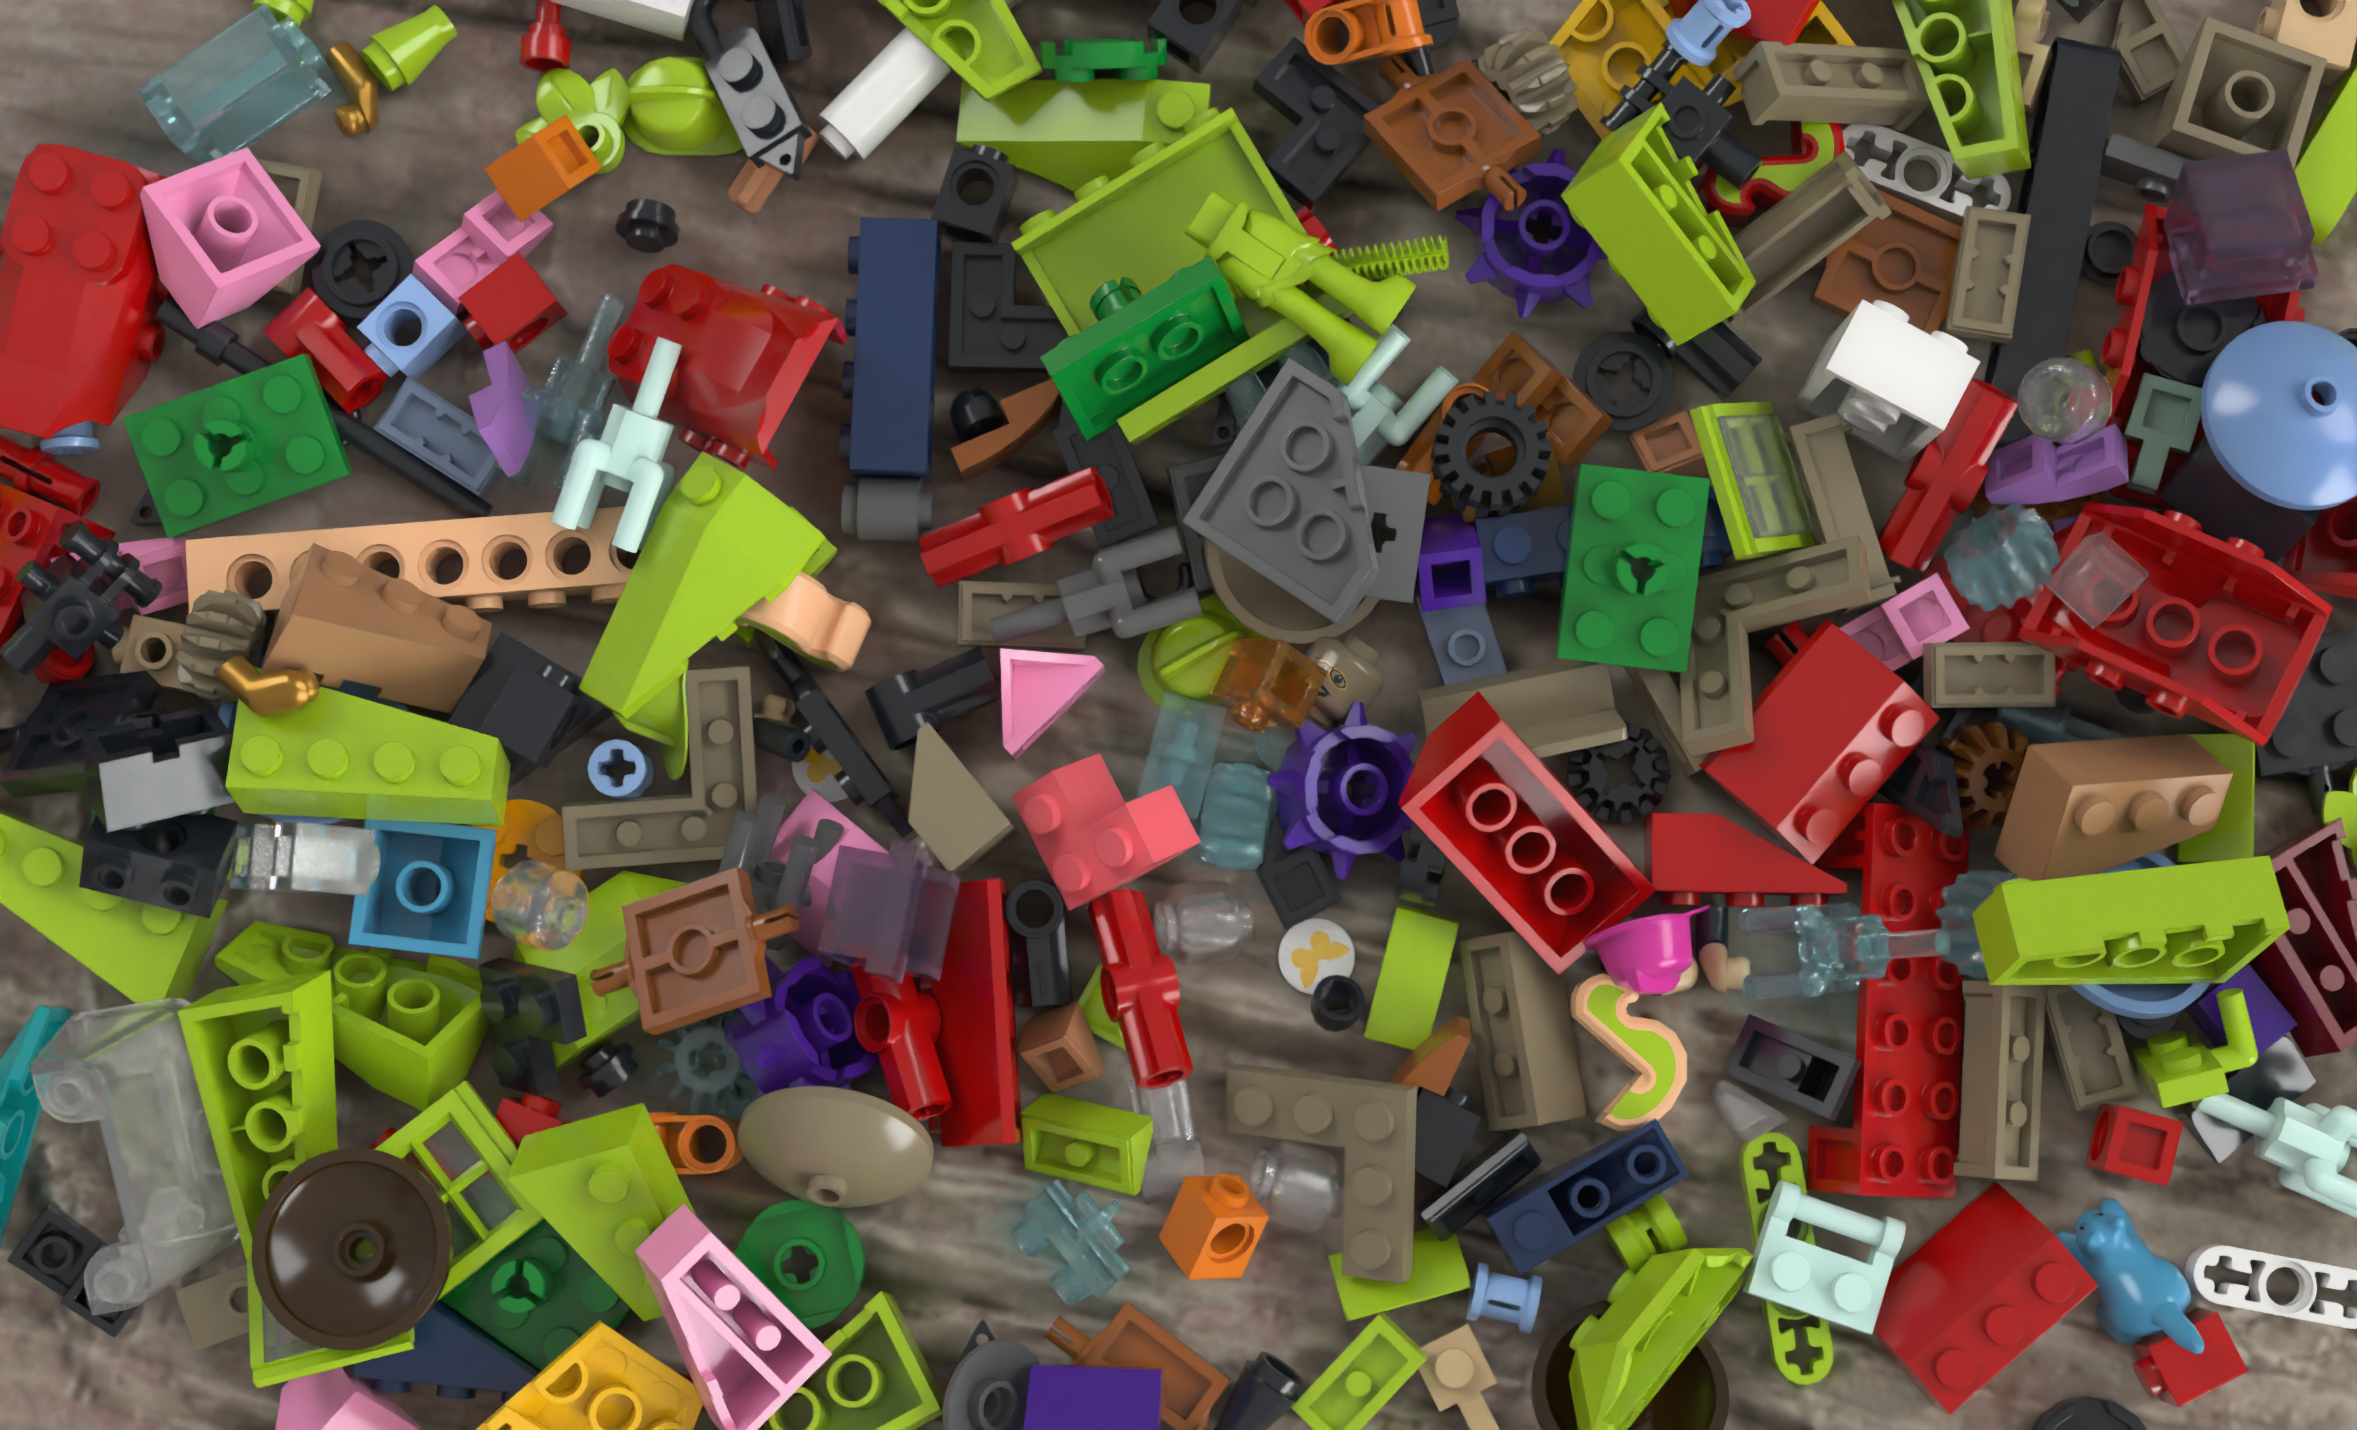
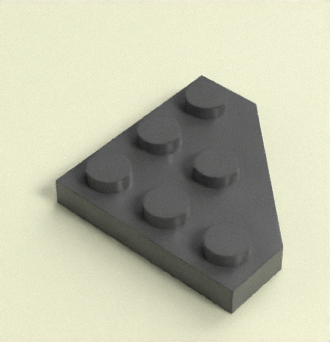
[1182,358,1379,628]

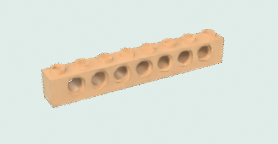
[185,506,632,626]

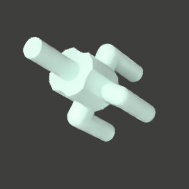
[1336,324,1459,465]
[551,336,683,553]
[2192,1093,2357,1218]

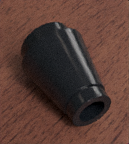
[1214,1351,1303,1430]

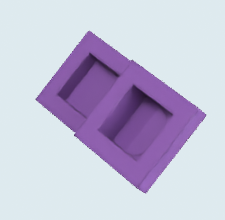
[469,341,538,477]
[1985,424,2129,505]

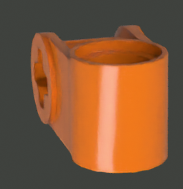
[1304,0,1434,65]
[648,1111,744,1174]

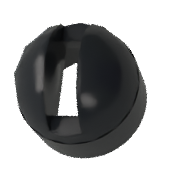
[950,388,1005,442]
[1310,975,1365,1032]

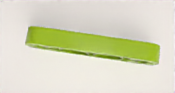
[1738,1131,1833,1385]

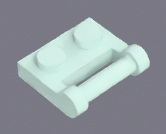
[1743,1180,1906,1335]

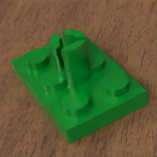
[1039,256,1250,441]
[123,354,354,539]
[1554,464,1710,673]
[441,1177,632,1371]

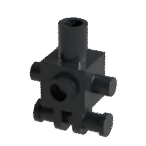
[1599,40,1763,191]
[0,520,163,675]

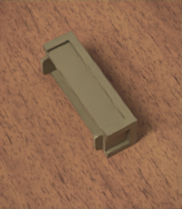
[1732,41,1931,131]
[1727,150,1892,332]
[1781,412,1901,617]
[1954,980,2046,1181]

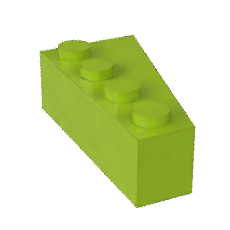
[1891,0,2031,180]
[225,667,511,826]
[0,808,229,1019]
[1972,855,2291,985]
[758,1291,944,1430]

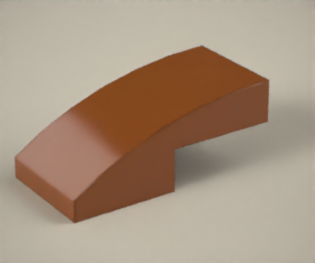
[1472,331,1614,468]
[951,379,1062,482]
[1389,1015,1471,1097]

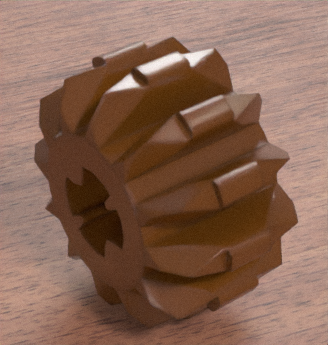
[1939,720,2028,831]

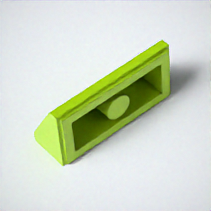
[2176,734,2255,863]
[1020,1093,1153,1196]
[1328,1227,1472,1321]

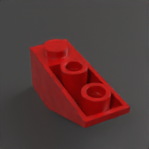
[1644,813,1847,908]

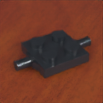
[2255,630,2357,813]
[0,670,168,798]

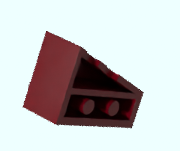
[2249,818,2357,1058]

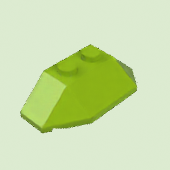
[513,870,689,1073]
[1569,1248,1754,1430]

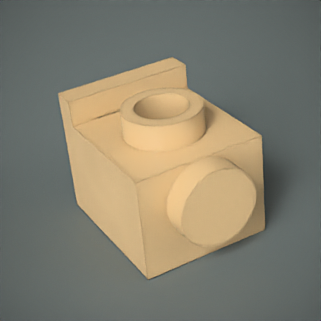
[112,614,198,695]

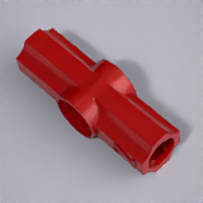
[1878,377,2019,572]
[918,466,1115,588]
[1087,888,1194,1090]
[842,921,954,1122]

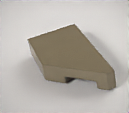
[2108,0,2187,106]

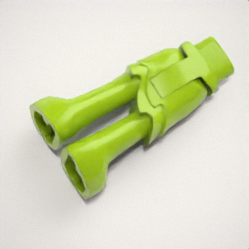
[1184,190,1417,387]

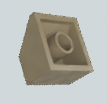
[2150,17,2327,199]
[908,722,1018,879]

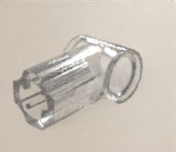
[1128,1079,1206,1205]

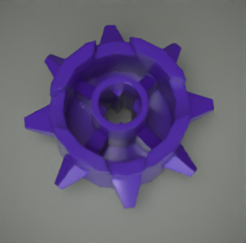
[1455,149,1608,318]
[1267,702,1417,879]
[724,952,878,1097]

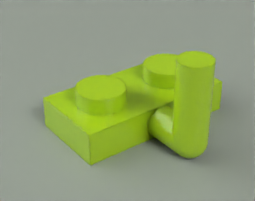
[2132,988,2258,1108]

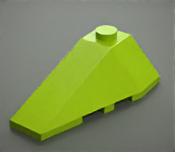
[877,0,1043,102]
[956,79,1210,194]
[578,451,826,720]
[214,921,490,1111]

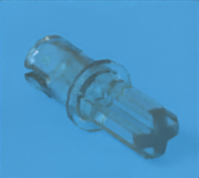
[1994,705,2124,744]

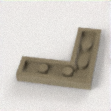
[1680,535,1871,756]
[561,663,758,871]
[1226,1064,1417,1284]

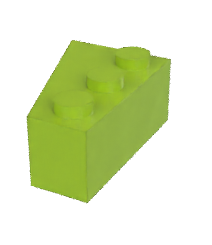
[1560,102,1756,346]
[506,1103,696,1321]

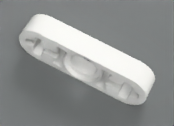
[1842,124,2011,226]
[2185,1244,2357,1329]

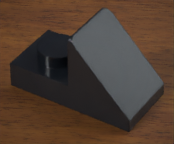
[1723,1014,1862,1122]

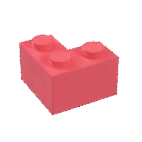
[1011,753,1201,911]

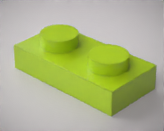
[1291,1312,1429,1430]

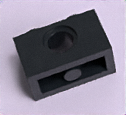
[79,813,238,919]

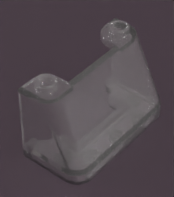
[30,998,240,1316]

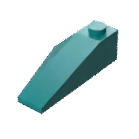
[0,1005,72,1248]

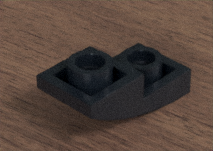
[7,1203,155,1338]

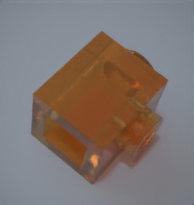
[1211,639,1328,732]

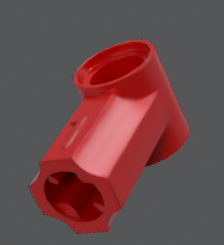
[262,286,388,414]

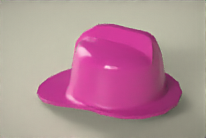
[1584,905,1710,994]

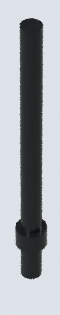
[155,298,494,518]

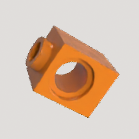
[484,115,602,223]
[1158,1174,1269,1280]

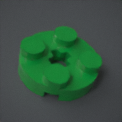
[1040,37,1167,82]
[735,1199,866,1329]

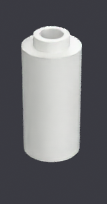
[818,27,951,161]

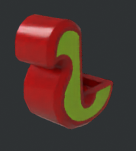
[1697,121,1845,227]

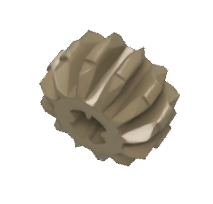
[1478,27,1577,137]
[176,590,267,703]

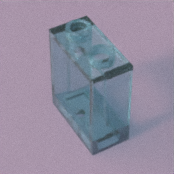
[136,4,332,166]

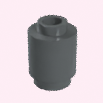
[841,476,934,542]

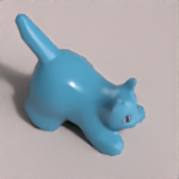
[2055,1198,2205,1354]

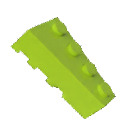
[177,970,338,1260]

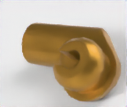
[326,42,380,138]
[218,656,320,717]

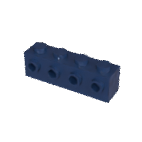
[839,217,942,482]
[1474,485,1733,598]

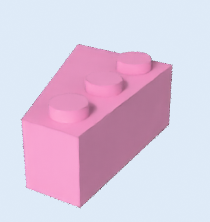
[635,1203,832,1430]

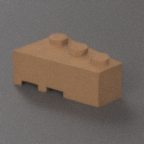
[261,543,492,714]
[1994,734,2234,881]

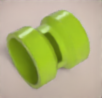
[1602,1193,1689,1274]

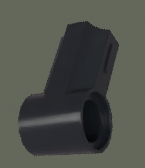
[1631,305,1763,402]
[865,646,1001,751]
[1005,879,1073,1007]

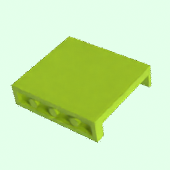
[1011,107,1354,445]

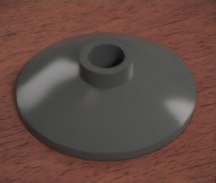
[943,1340,1040,1430]

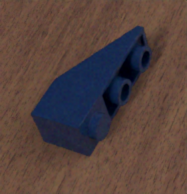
[1480,1118,1689,1276]
[353,1299,541,1403]

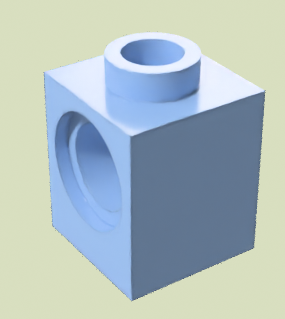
[357,274,468,381]

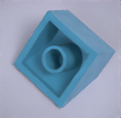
[348,819,497,959]

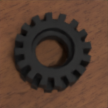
[1431,391,1552,518]

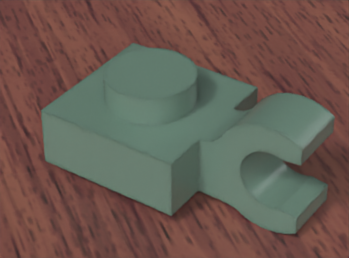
[2123,373,2202,495]

